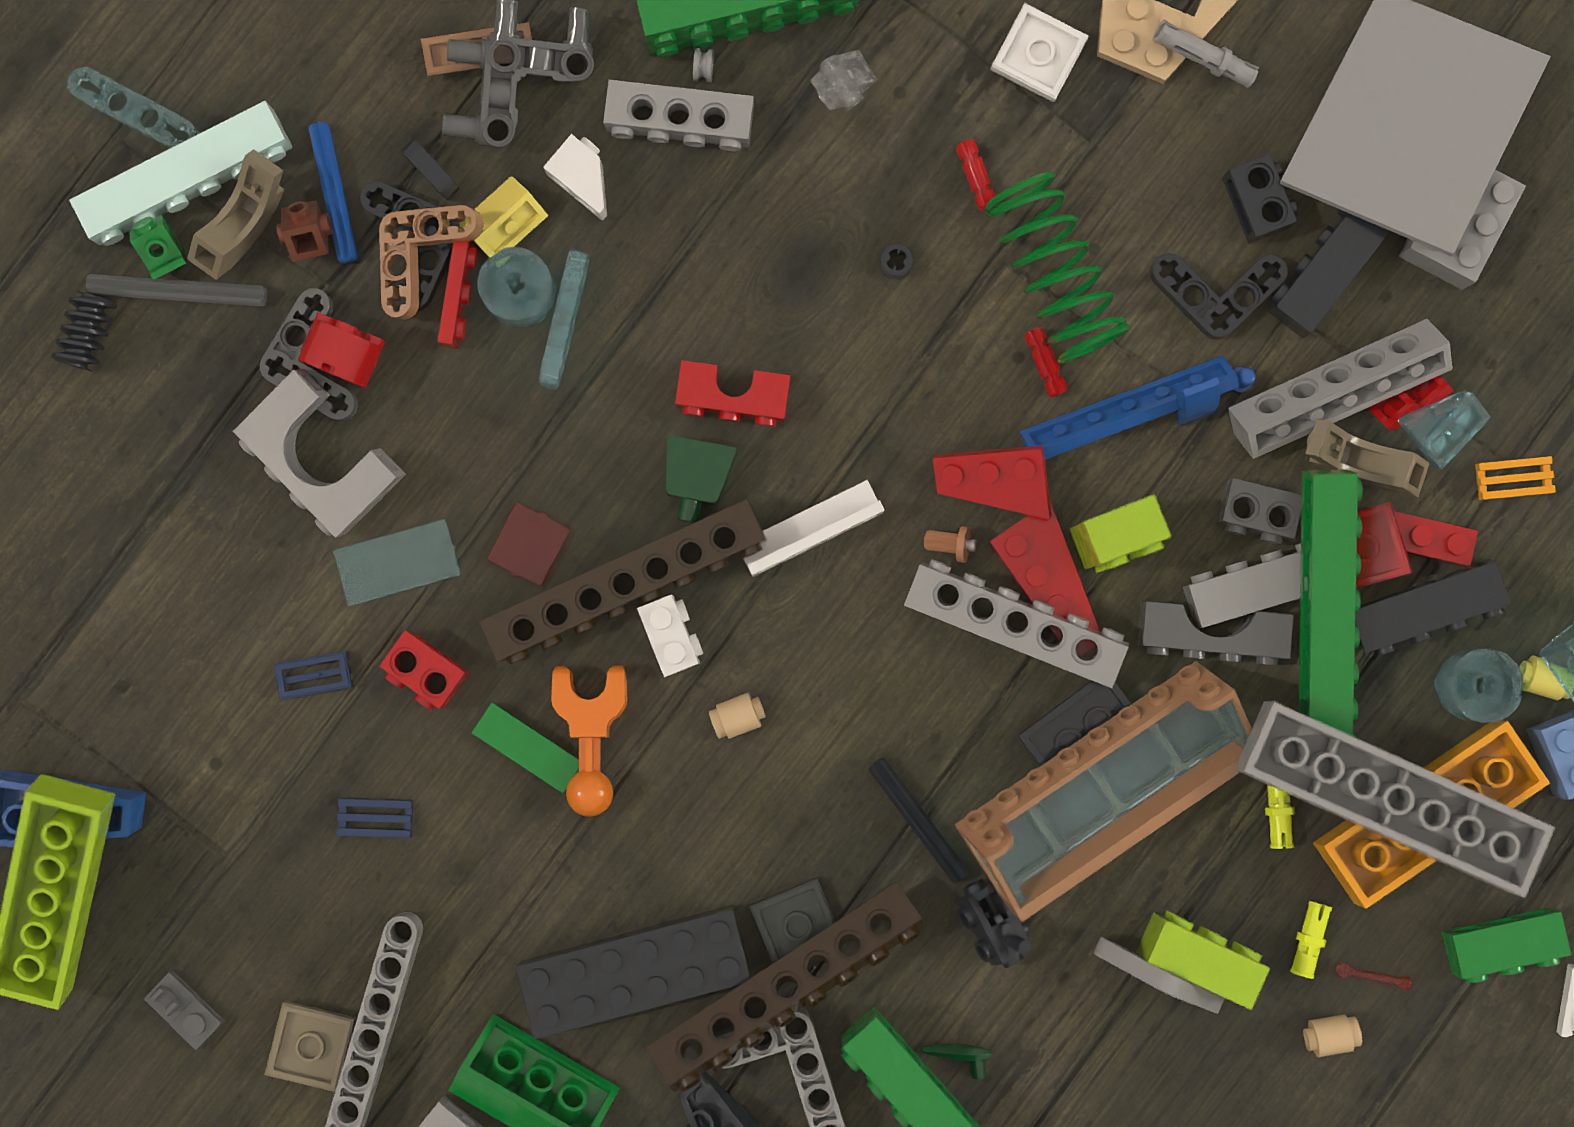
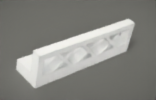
[744,480,885,577]

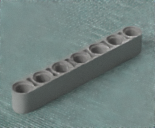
[325,912,423,1127]

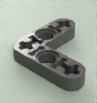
[260,288,358,421]

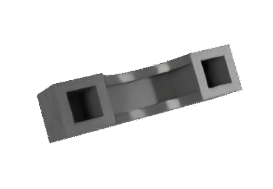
[1137,601,1294,666]

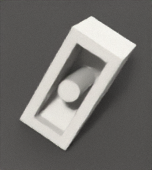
[543,134,607,221]

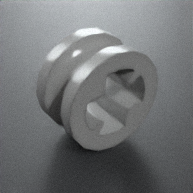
[693,48,714,82]

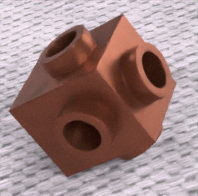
[276,200,333,262]

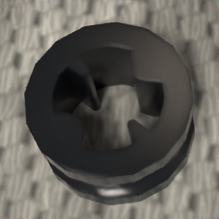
[880,244,913,279]

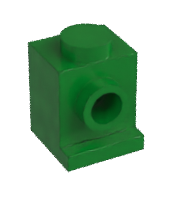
[129,215,186,280]

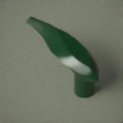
[921,1044,992,1079]

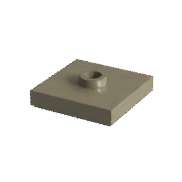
[265,1000,356,1092]

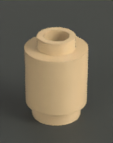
[709,692,766,739]
[1303,1014,1362,1057]

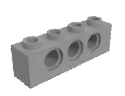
[603,80,754,151]

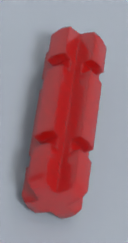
[956,139,996,210]
[1025,327,1068,397]

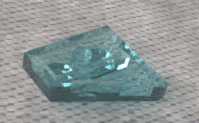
[1398,390,1491,470]

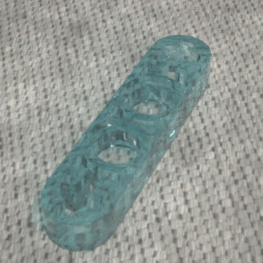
[67,67,199,148]
[539,249,590,390]

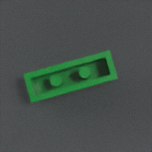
[1442,907,1571,983]

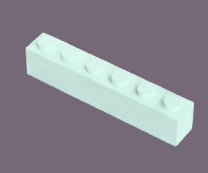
[69,101,293,246]

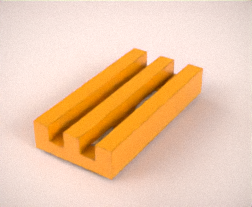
[1475,456,1556,500]

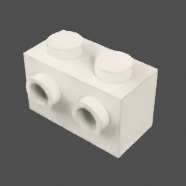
[637,595,703,677]

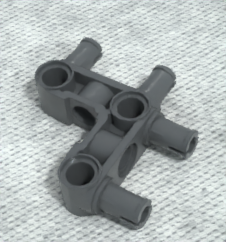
[441,0,594,147]

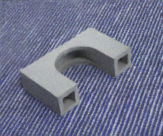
[233,369,406,538]

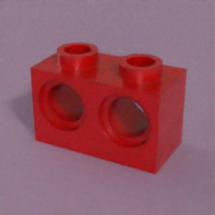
[379,630,470,710]

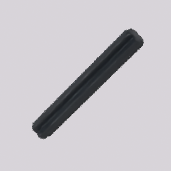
[869,758,968,883]

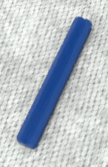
[309,122,358,263]

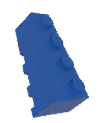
[0,770,146,847]

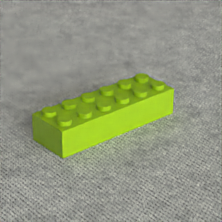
[0,774,115,1010]

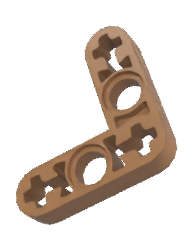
[379,205,484,320]

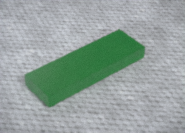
[472,702,579,793]

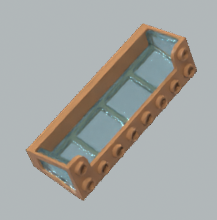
[955,661,1252,922]

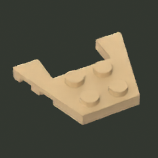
[1097,0,1237,84]

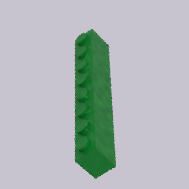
[1298,469,1363,738]

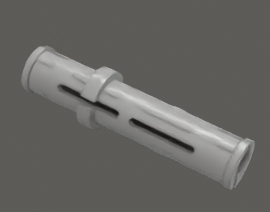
[1153,20,1259,88]

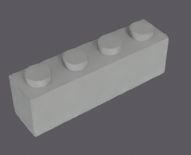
[1183,543,1301,628]

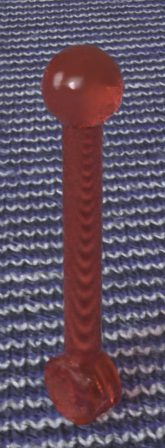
[1335,962,1413,990]

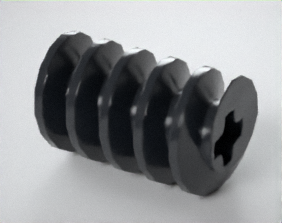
[51,291,117,372]

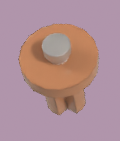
[924,526,976,563]

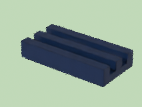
[273,651,354,700]
[336,798,413,838]

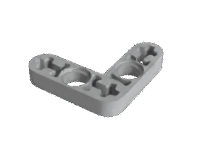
[1093,937,1225,1014]

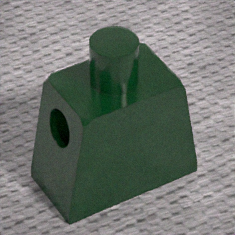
[666,434,738,523]

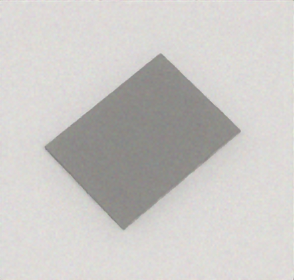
[1280,0,1551,257]

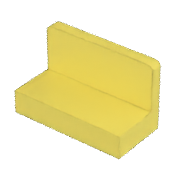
[460,177,549,264]

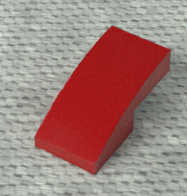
[1367,375,1454,431]

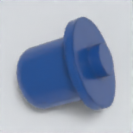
[1233,367,1256,393]

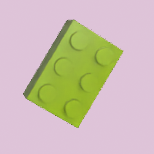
[1069,495,1171,573]
[1136,910,1270,1010]

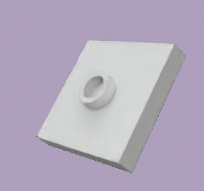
[990,3,1089,102]

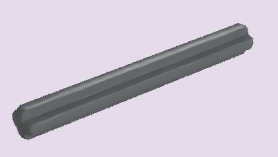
[86,274,268,307]

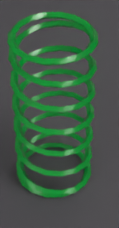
[984,172,1130,363]

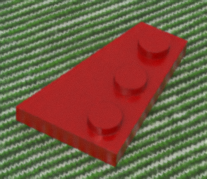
[932,445,1052,520]

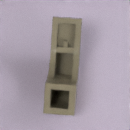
[187,149,284,280]
[1305,419,1430,498]

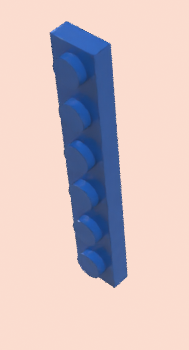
[1020,356,1239,459]

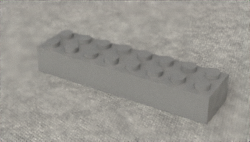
[1234,701,1555,898]

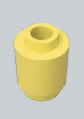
[1517,655,1574,700]

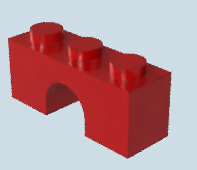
[675,360,790,427]

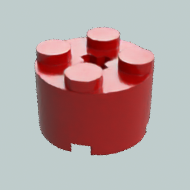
[298,312,386,388]

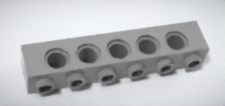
[1228,319,1453,459]
[904,559,1129,688]

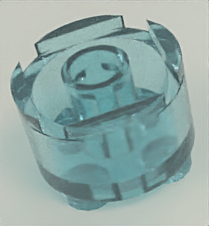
[477,247,556,327]
[1434,649,1523,723]

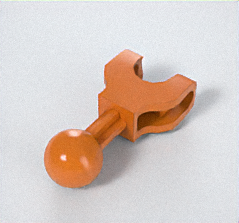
[551,665,628,817]

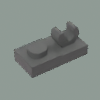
[144,970,225,1050]

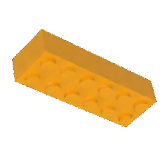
[1313,720,1550,909]

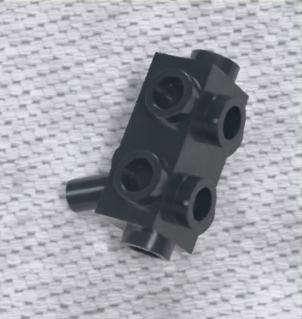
[957,879,1033,968]

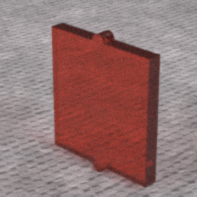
[488,503,570,586]

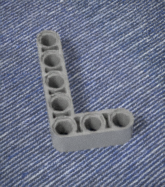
[716,1008,846,1127]

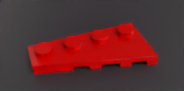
[989,502,1100,656]

